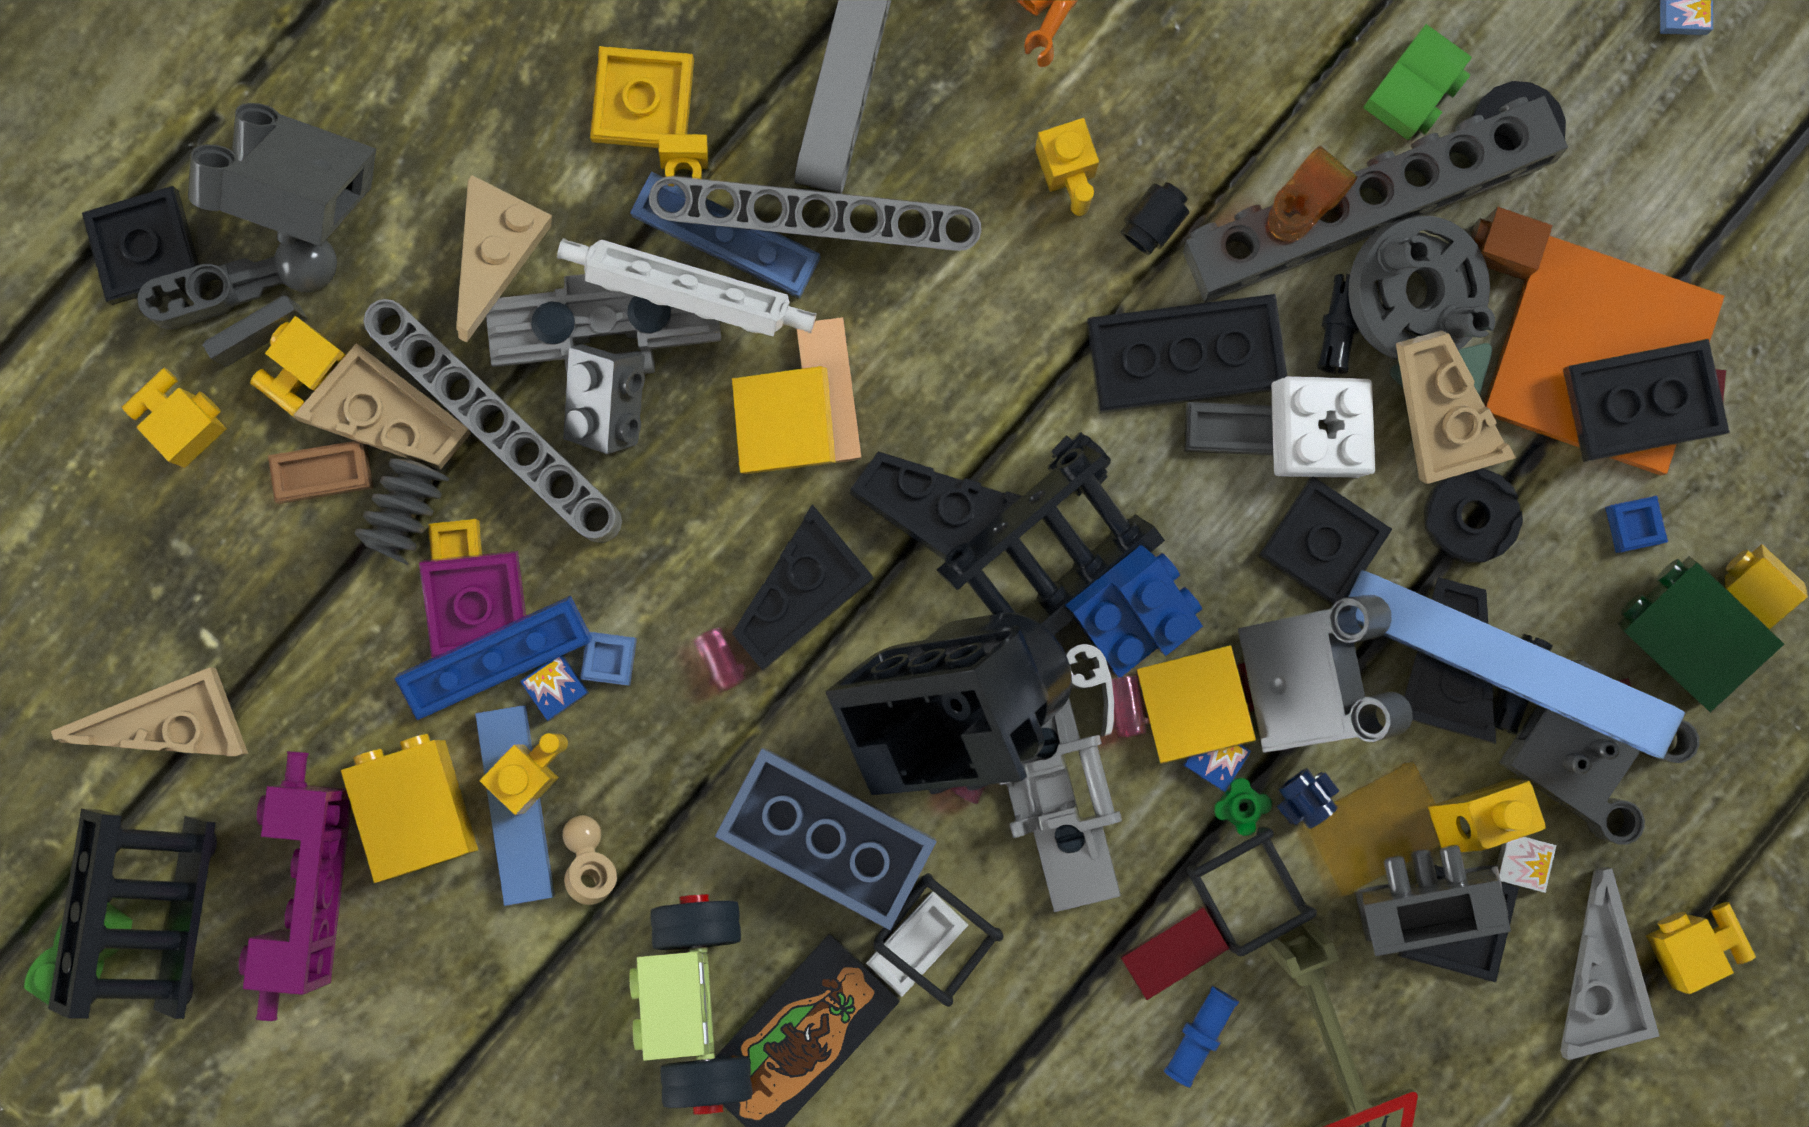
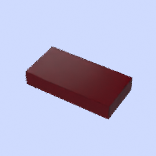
[1119,906,1229,1000]

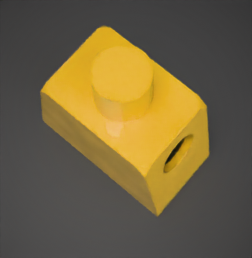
[1428,778,1546,852]

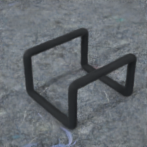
[1187,827,1317,957]
[873,873,1004,1007]

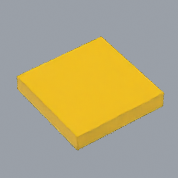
[590,46,694,148]
[732,366,836,474]
[1137,645,1256,764]

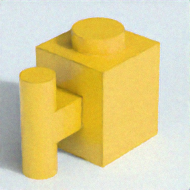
[1035,118,1099,216]
[250,316,346,419]
[121,367,227,468]
[1725,544,1808,629]
[479,733,568,815]
[1646,902,1756,994]

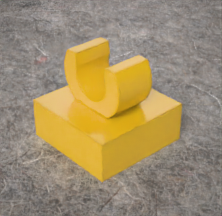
[659,134,708,187]

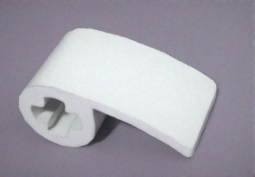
[1065,644,1114,736]

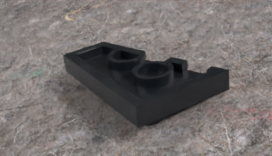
[849,451,1022,560]
[732,504,874,671]
[1404,577,1496,744]

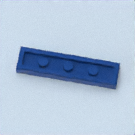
[395,596,592,720]

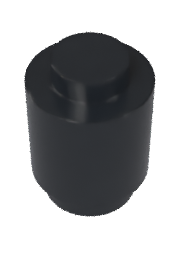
[1120,182,1190,255]

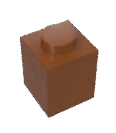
[1471,207,1553,280]

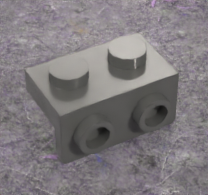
[563,344,645,454]

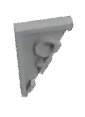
[1561,867,1659,1060]

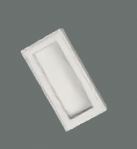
[866,891,968,997]

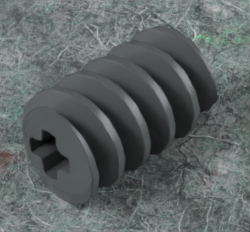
[355,458,450,565]

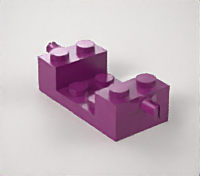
[239,751,351,1021]

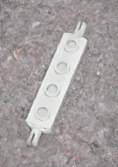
[557,238,817,337]

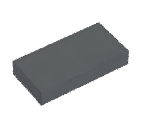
[202,295,308,367]
[1184,402,1273,455]

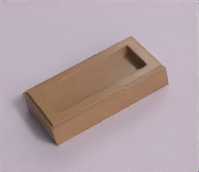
[268,441,373,504]

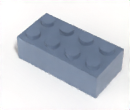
[715,748,937,930]

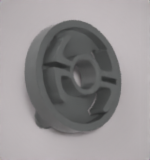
[1349,216,1495,360]

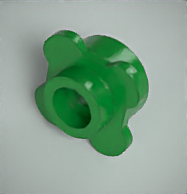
[1214,778,1272,836]

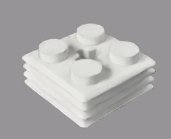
[1271,376,1375,478]

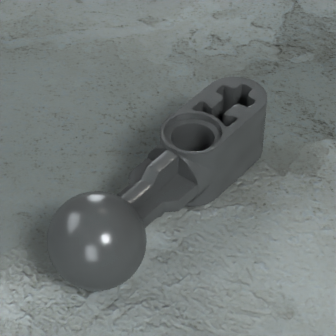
[138,238,337,330]

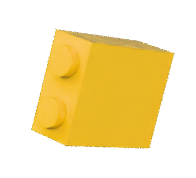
[341,734,478,883]

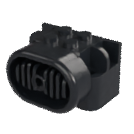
[825,613,1072,795]

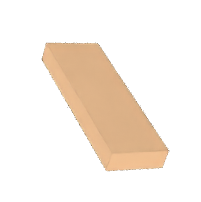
[797,317,862,466]

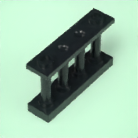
[936,444,1165,636]
[48,808,217,1019]

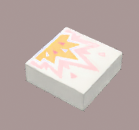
[1497,837,1556,893]

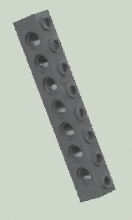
[1183,96,1568,303]

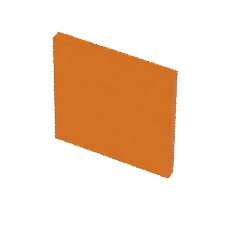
[1484,235,1725,476]

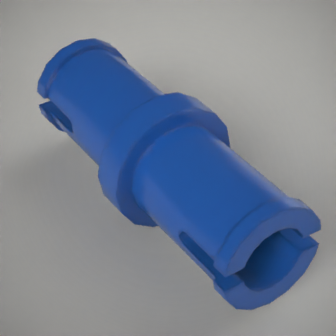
[1164,986,1239,1088]

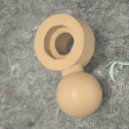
[562,815,617,905]

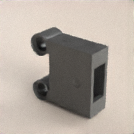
[188,103,376,246]
[1238,595,1413,753]
[1499,660,1699,845]
[1355,845,1511,956]

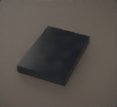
[1563,339,1730,462]

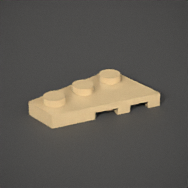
[1396,331,1516,484]
[294,343,471,470]

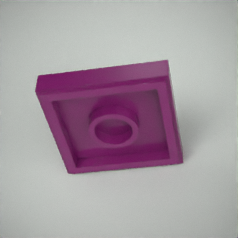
[419,551,526,658]

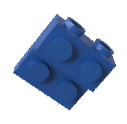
[1065,545,1203,679]

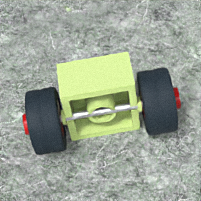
[629,894,752,1115]

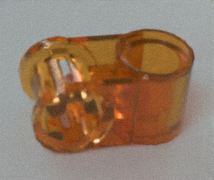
[1268,146,1358,242]

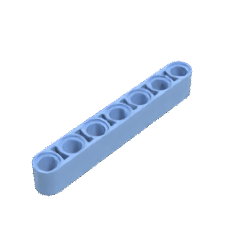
[1349,570,1685,759]

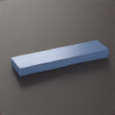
[630,171,821,299]
[475,705,555,906]

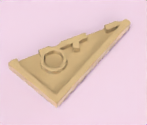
[456,175,552,342]
[51,667,248,757]

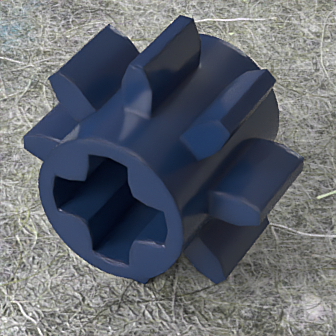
[1277,768,1340,829]

